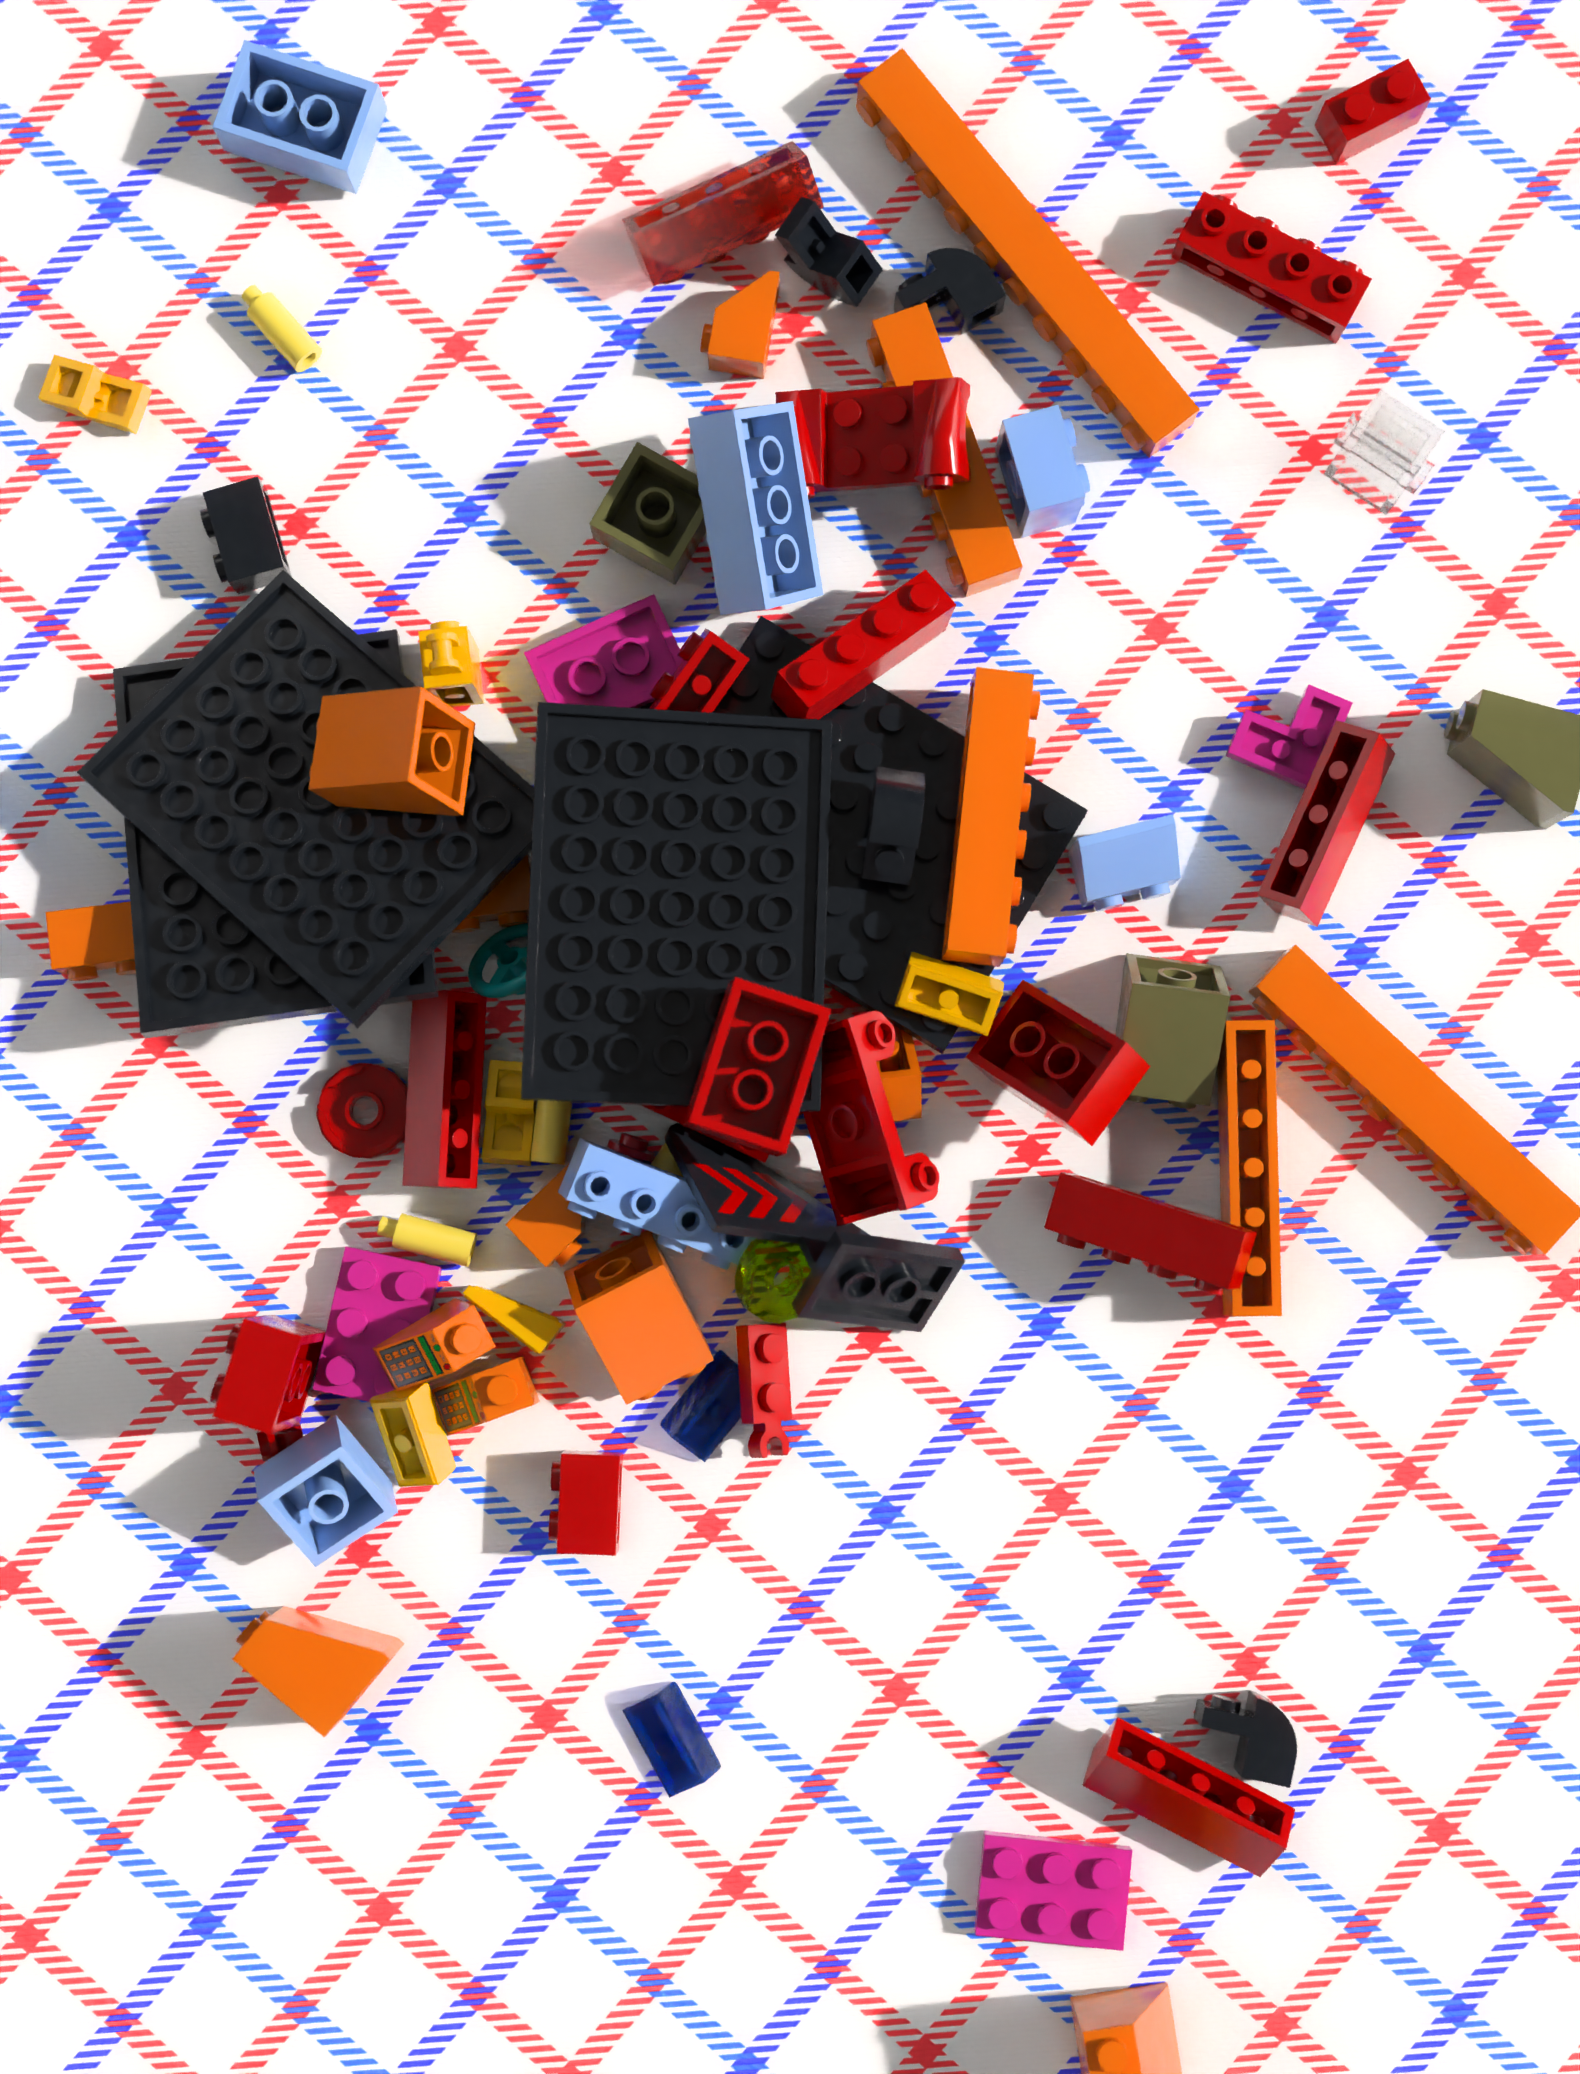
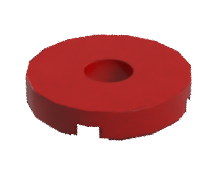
[316,1063,408,1159]

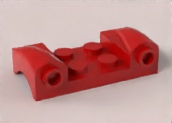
[775,377,971,499]
[803,1011,940,1226]

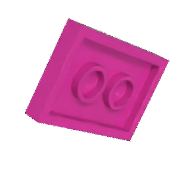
[524,594,683,708]
[312,1246,442,1402]
[974,1830,1133,1951]

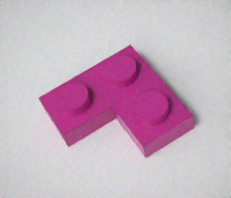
[1225,684,1353,789]

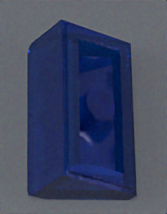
[660,1350,741,1462]
[622,1682,721,1798]

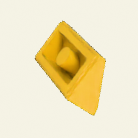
[894,952,1004,1036]
[369,1383,456,1487]

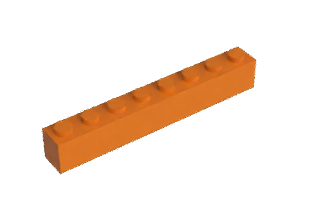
[1248,944,1580,1255]

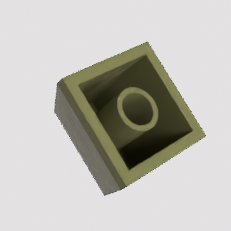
[1444,689,1580,829]
[1115,953,1231,1109]

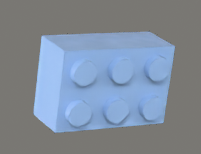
[212,40,387,194]

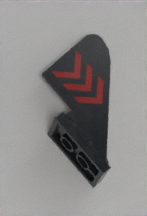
[664,1123,965,1332]

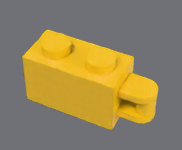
[418,621,484,707]

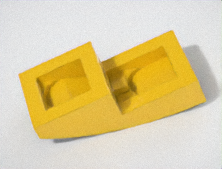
[38,355,152,434]
[481,1060,537,1166]

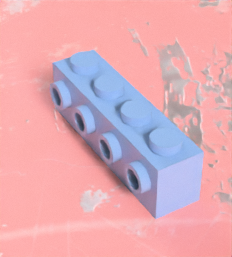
[558,1138,757,1270]

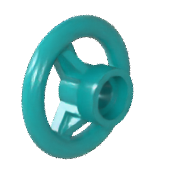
[468,923,528,998]

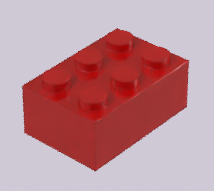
[682,977,831,1157]
[965,980,1151,1146]
[210,1315,326,1435]

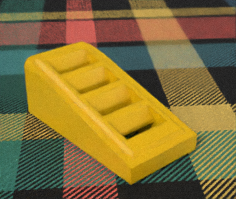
[463,1285,566,1354]

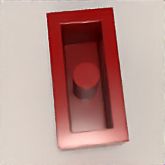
[1314,58,1431,165]
[548,1450,623,1556]

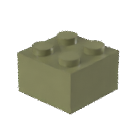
[589,442,706,585]

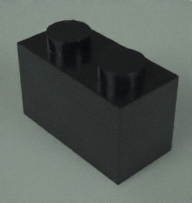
[200,476,292,594]

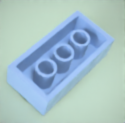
[688,401,823,615]

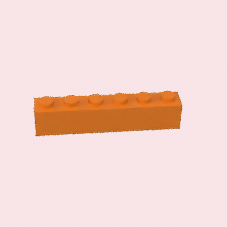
[866,302,1023,597]
[941,667,1040,967]
[1217,1020,1282,1316]

